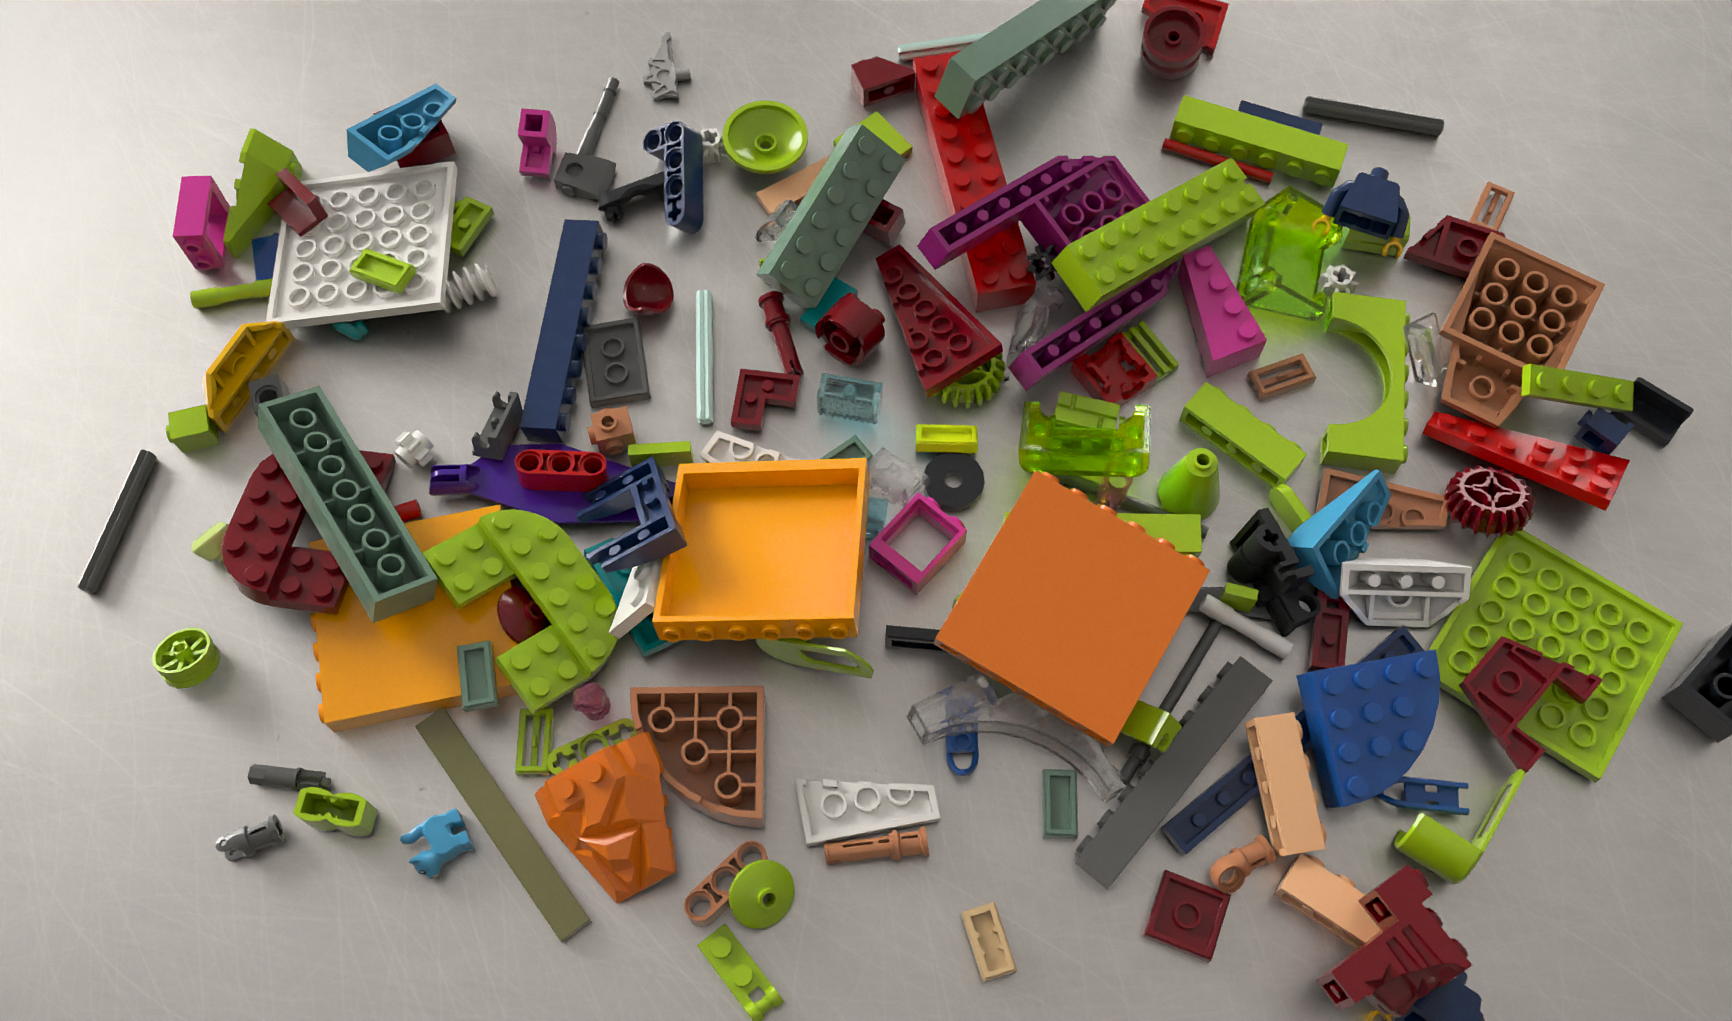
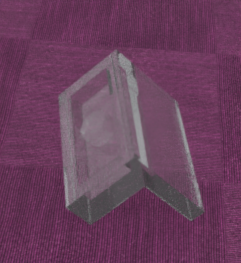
[1403,312,1448,387]

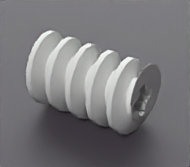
[444,261,496,313]

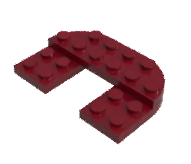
[222,450,396,615]

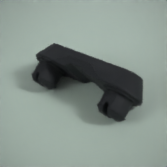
[598,172,664,222]

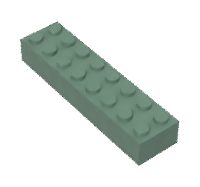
[934,0,1116,119]
[258,386,438,623]

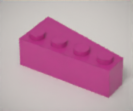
[1177,245,1267,378]

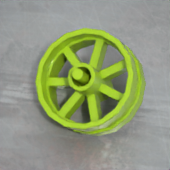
[152,627,221,689]

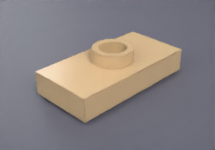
[961,902,1017,983]

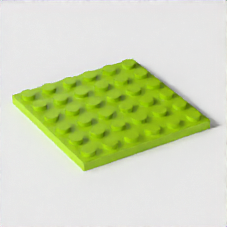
[1428,530,1684,783]

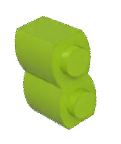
[293,787,378,836]

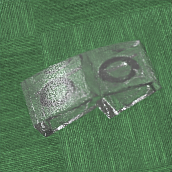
[755,199,798,242]

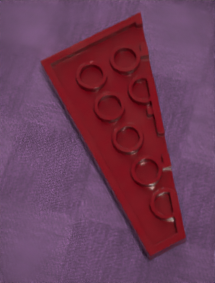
[876,244,1003,399]

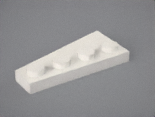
[795,778,941,847]

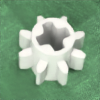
[701,128,727,164]
[1318,264,1358,299]
[394,430,434,468]

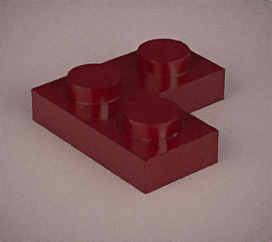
[731,368,801,431]

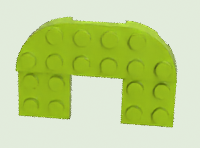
[422,510,617,715]

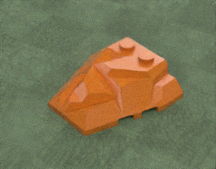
[534,732,677,904]

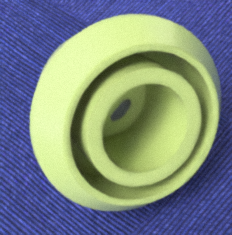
[191,522,228,563]

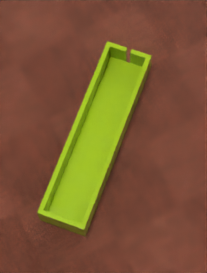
[1052,157,1266,312]

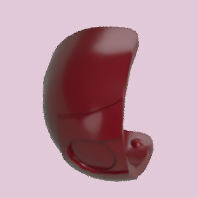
[623,263,674,316]

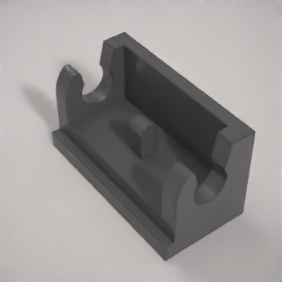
[472,391,523,461]

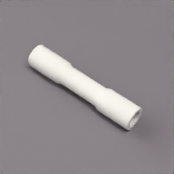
[1198,594,1294,660]

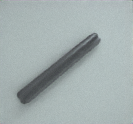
[1303,96,1444,136]
[77,450,157,594]

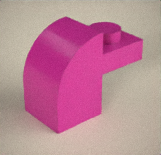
[518,108,557,178]

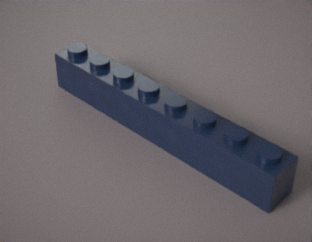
[520,219,608,443]

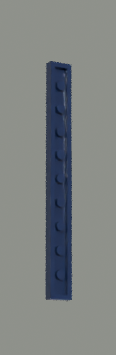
[1161,625,1425,855]

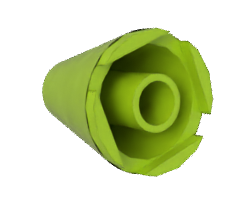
[1157,448,1220,520]

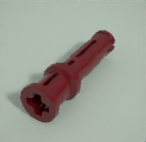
[758,291,804,377]

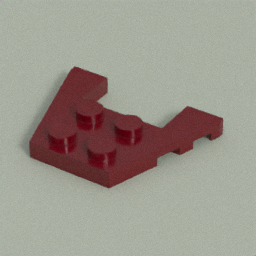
[1459,636,1603,773]

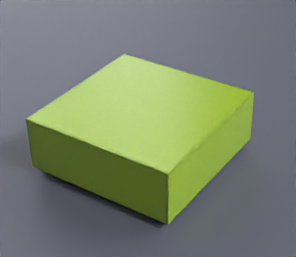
[1218,582,1259,613]

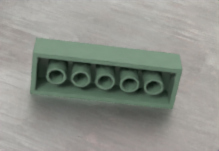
[756,124,906,308]

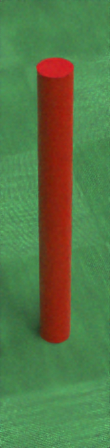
[1162,138,1274,184]

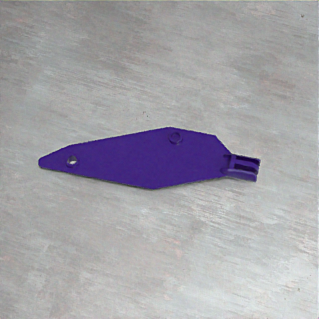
[429,443,676,524]

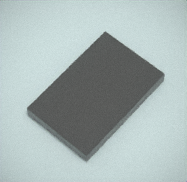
[583,317,651,409]

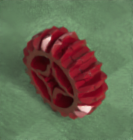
[1444,465,1535,538]

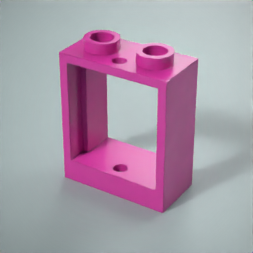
[173,175,230,270]
[869,492,967,596]

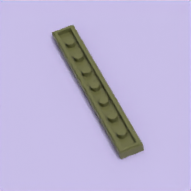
[415,707,591,943]

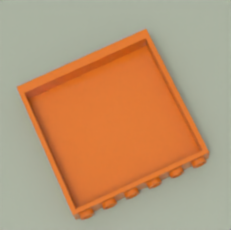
[934,470,1210,747]

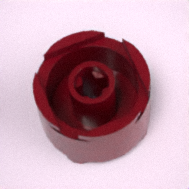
[815,293,885,366]

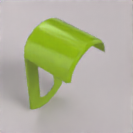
[755,638,874,679]
[1394,769,1526,885]

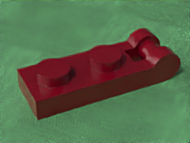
[1308,587,1350,671]

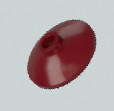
[497,586,552,644]

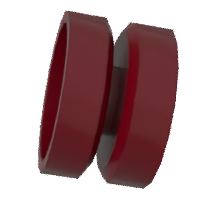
[1140,5,1205,80]

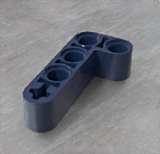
[642,120,704,235]

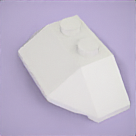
[1339,558,1472,627]

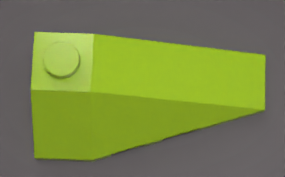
[223,128,302,258]

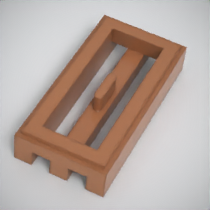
[1469,181,1515,231]
[1247,353,1316,401]

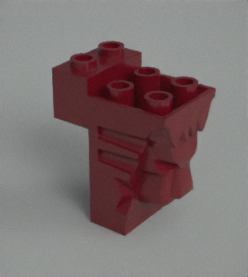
[1316,864,1472,1018]

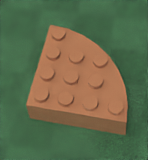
[630,686,766,828]

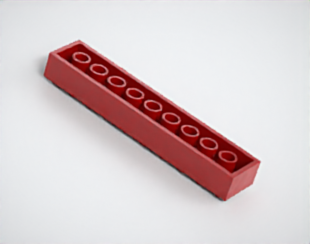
[913,51,1036,313]

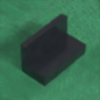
[1610,377,1694,448]

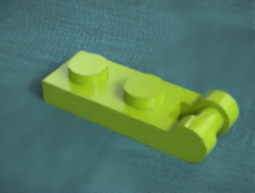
[697,923,784,1021]

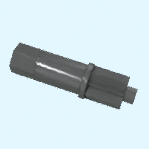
[247,764,331,791]

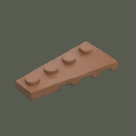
[1315,468,1448,530]

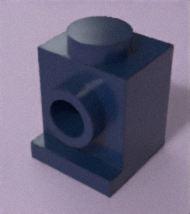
[1574,407,1635,455]

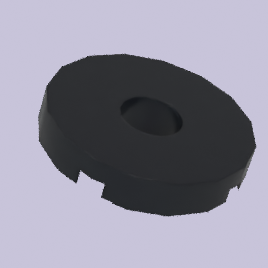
[922,452,985,512]

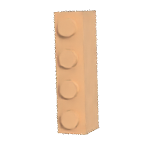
[1244,712,1326,857]
[1273,853,1381,949]

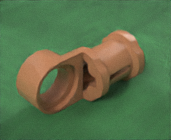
[1209,835,1276,894]

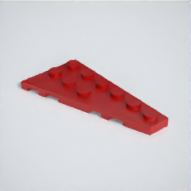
[1422,411,1630,511]

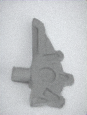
[642,32,691,101]

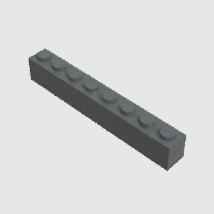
[1075,656,1273,890]

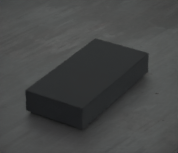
[885,625,948,653]

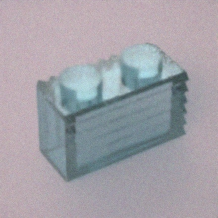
[817,373,883,425]

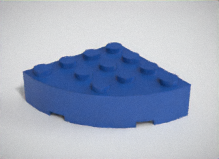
[1296,649,1440,808]

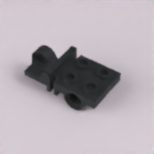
[1227,507,1321,637]

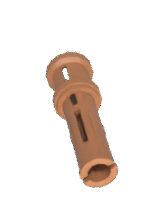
[824,826,929,865]

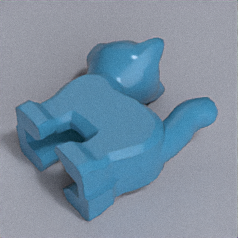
[400,808,476,879]

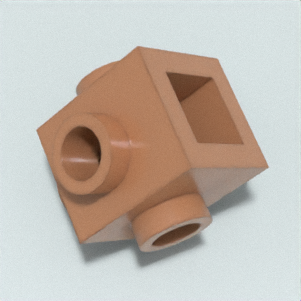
[587,406,636,455]

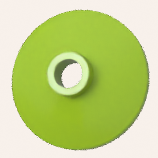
[729,859,795,929]

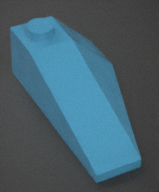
[346,84,456,172]
[1287,470,1391,599]

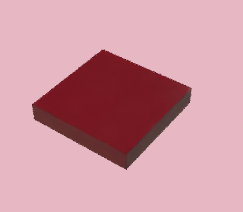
[1142,870,1231,963]

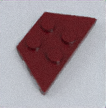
[1403,215,1506,279]

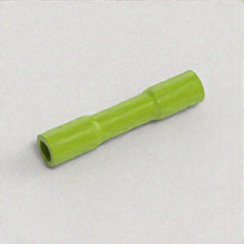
[190,278,273,309]

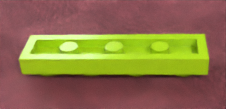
[1521,364,1634,413]

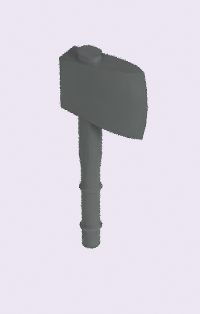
[554,77,620,200]

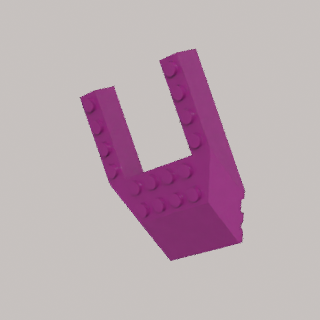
[917,156,1180,392]

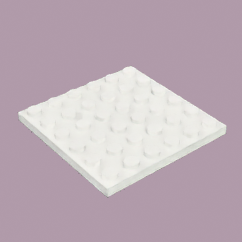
[266,161,457,329]

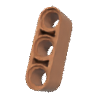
[684,840,768,927]

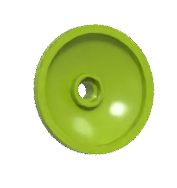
[722,100,808,174]

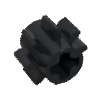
[1026,244,1059,281]

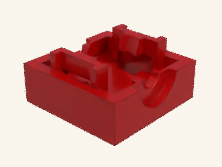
[1071,332,1158,407]

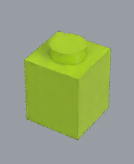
[165,404,220,453]

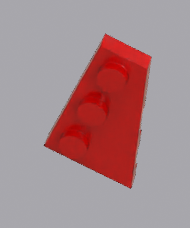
[1141,0,1229,56]

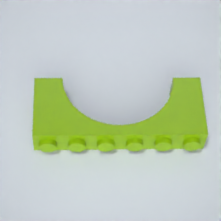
[1320,292,1410,474]

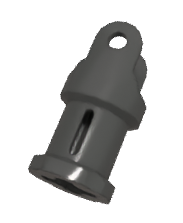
[215,814,285,861]

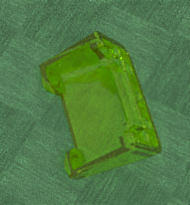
[1236,186,1343,321]
[1018,401,1151,477]

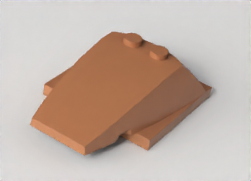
[1438,232,1605,428]

